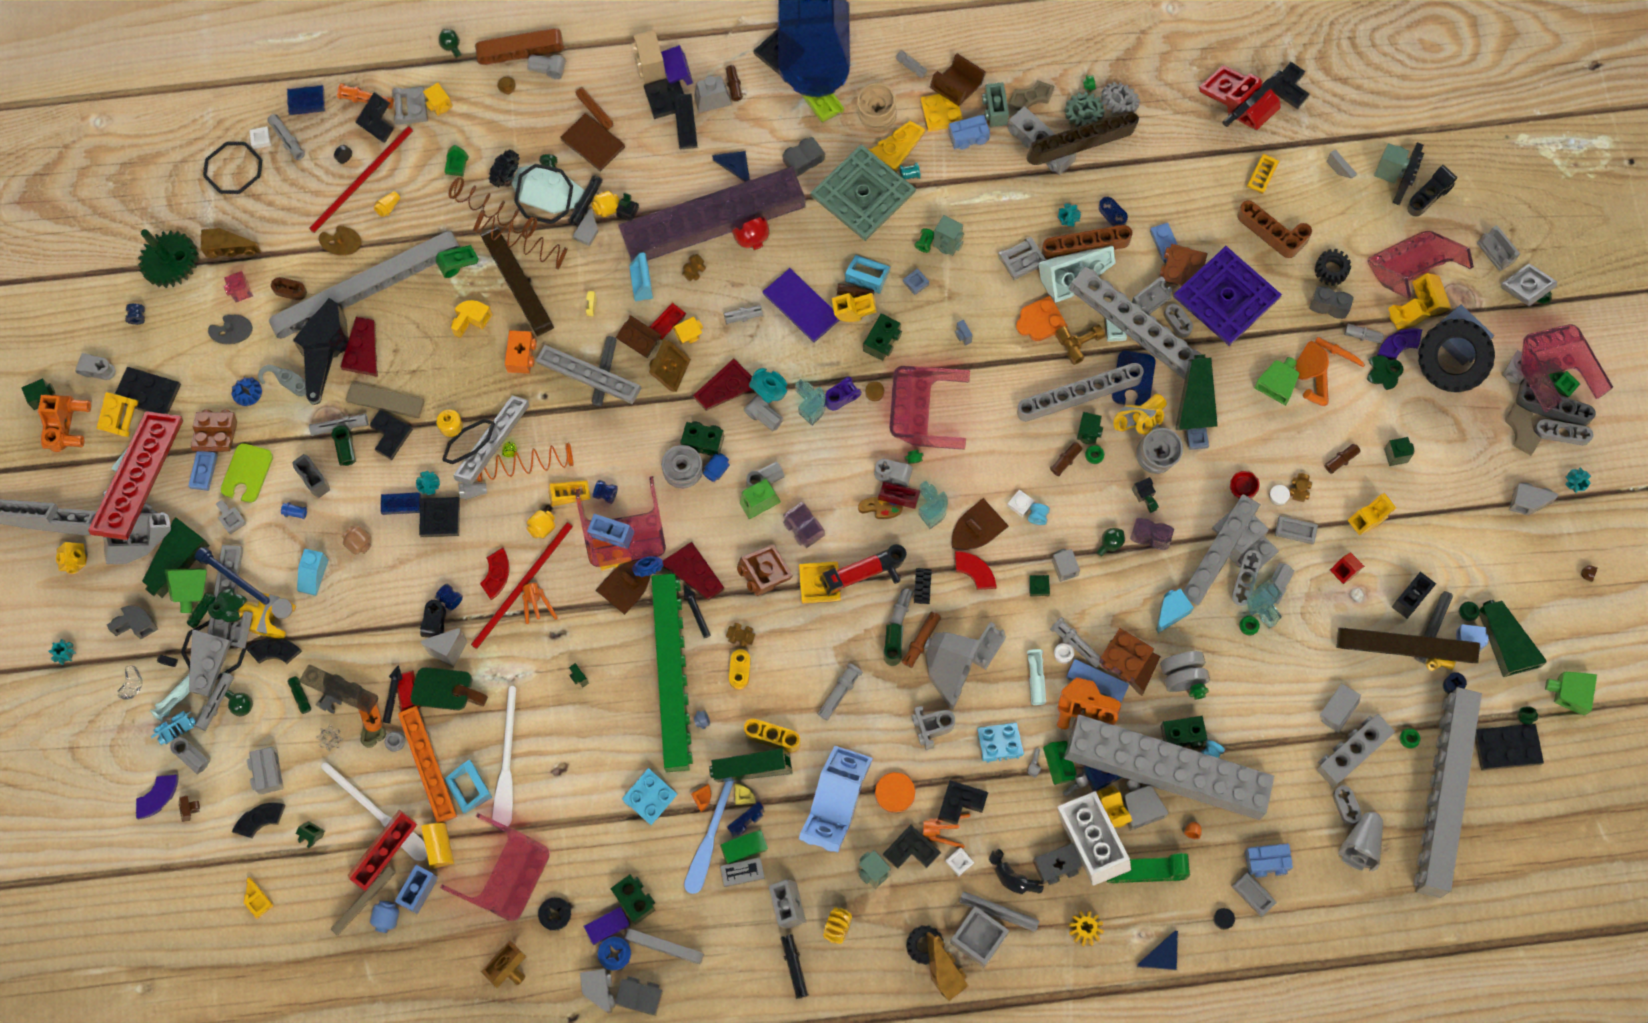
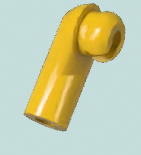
[1425,659,1456,671]

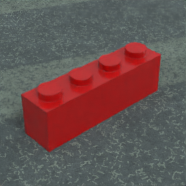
[348,809,418,891]

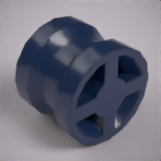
[125,303,145,325]
[1443,672,1467,694]

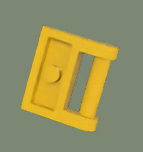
[96,392,139,437]

